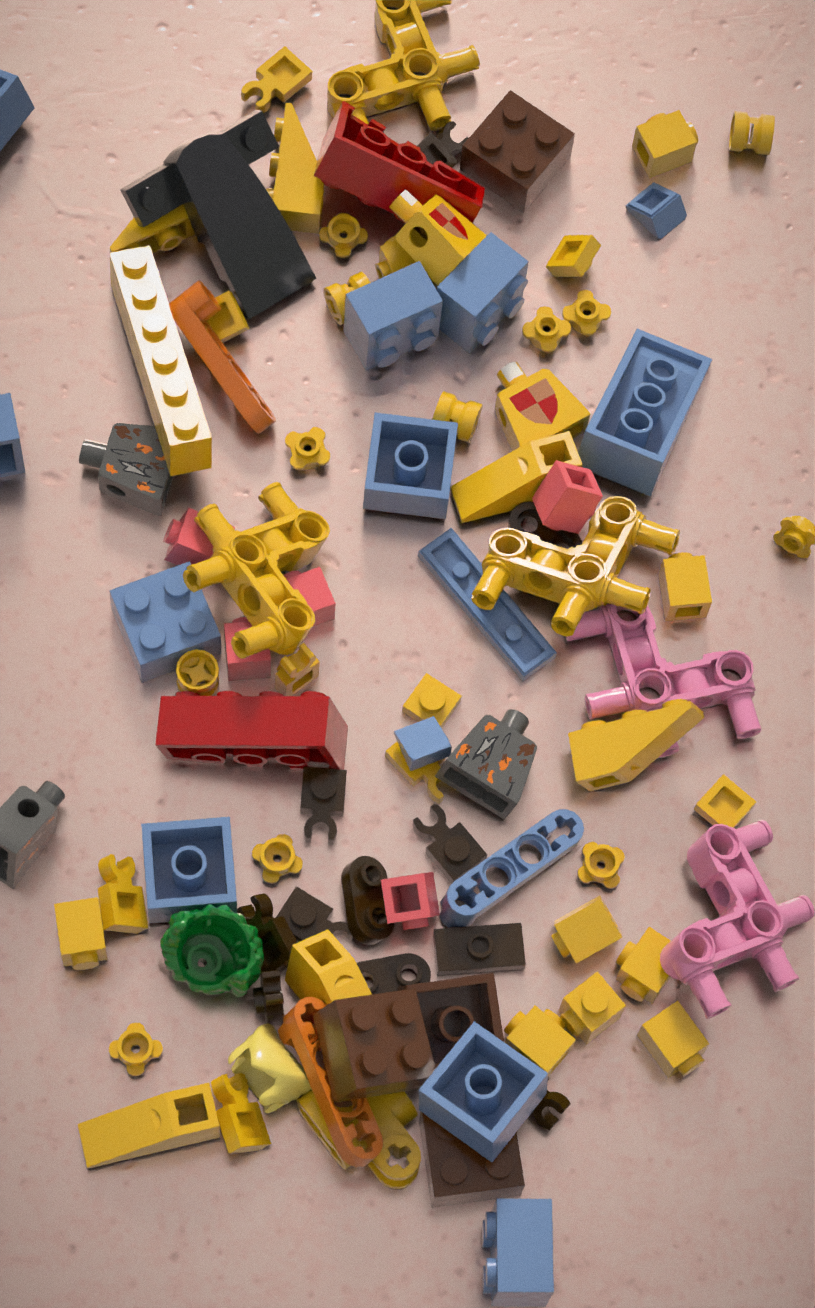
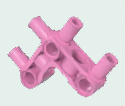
[565,603,761,758]
[660,820,815,1019]

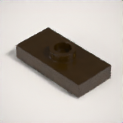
[433,923,526,976]

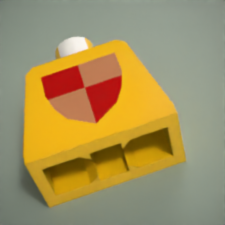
[389,189,487,286]
[495,362,591,451]

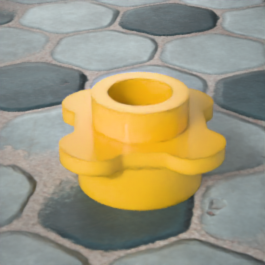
[319,213,368,258]
[562,290,611,336]
[522,306,571,352]
[285,427,330,470]
[773,516,815,558]
[252,834,303,884]
[577,842,625,889]
[109,1023,163,1076]

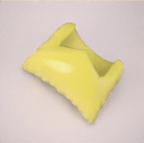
[228,1023,312,1114]

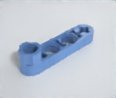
[439,809,584,928]

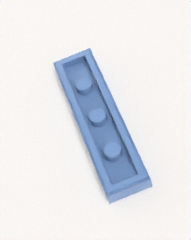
[418,528,557,681]

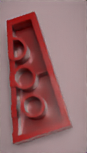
[314,101,485,223]
[155,691,348,771]

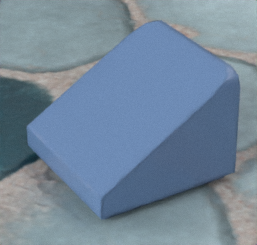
[625,182,687,239]
[394,716,452,771]

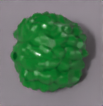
[160,904,264,997]

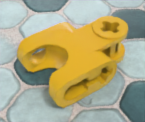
[297,1090,421,1189]

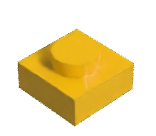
[545,235,601,277]
[207,290,250,343]
[402,673,462,728]
[694,774,756,828]

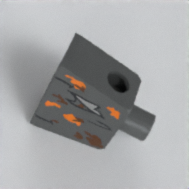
[79,423,173,517]
[435,709,537,820]
[0,781,65,889]

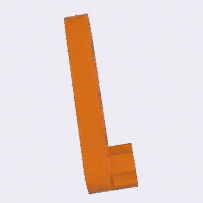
[169,280,276,434]
[278,997,383,1167]

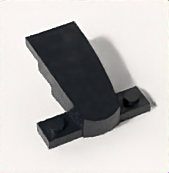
[120,110,317,319]

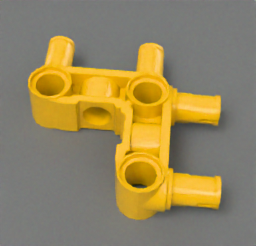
[327,0,480,131]
[183,482,330,659]
[471,496,680,637]

